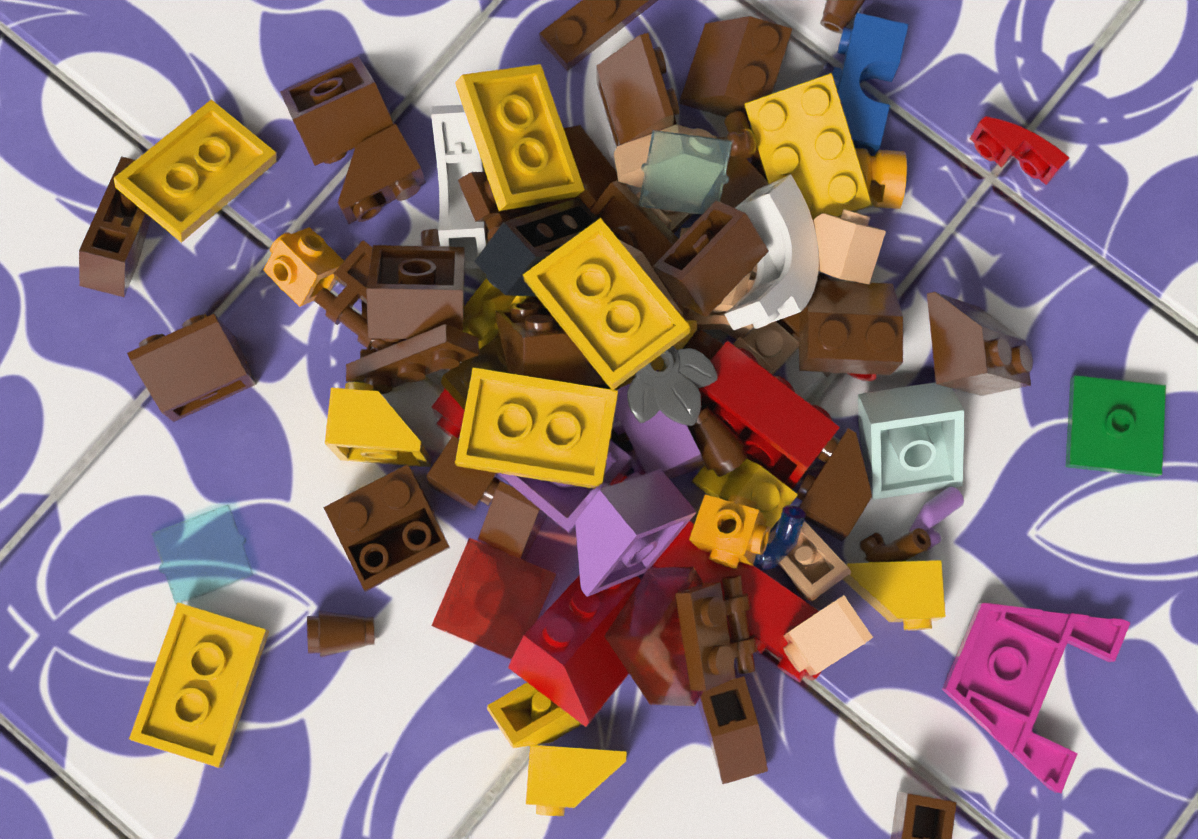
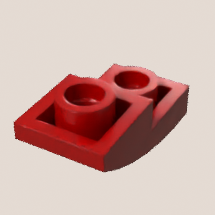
[969,116,1070,185]

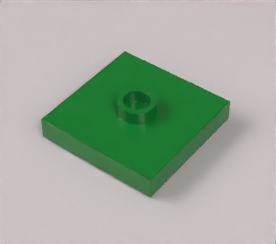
[1065,375,1166,477]

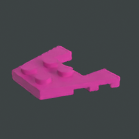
[942,603,1130,794]

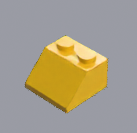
[325,382,431,468]

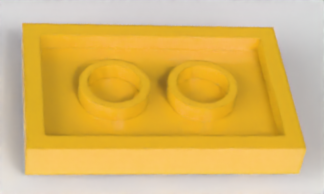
[455,64,585,211]
[744,73,873,220]
[114,99,277,243]
[523,218,690,391]
[455,368,618,489]
[129,602,270,768]

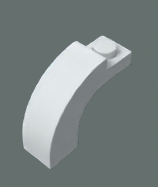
[431,105,488,269]
[724,175,819,330]

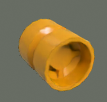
[855,148,907,209]

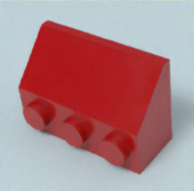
[698,341,840,490]
[508,575,662,727]

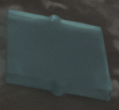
[639,130,732,214]
[151,504,254,605]

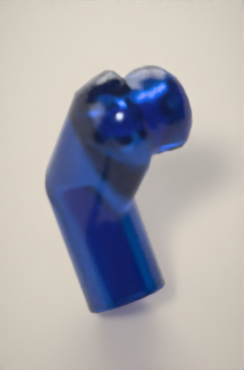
[754,505,806,569]

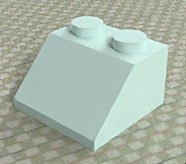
[858,382,964,500]

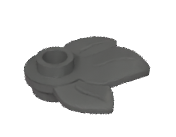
[627,346,718,426]

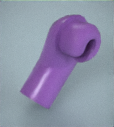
[909,487,964,552]

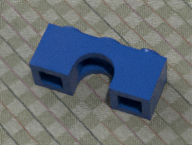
[832,13,909,156]

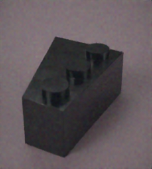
[474,198,598,296]

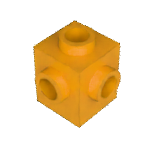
[263,227,344,307]
[689,494,770,568]

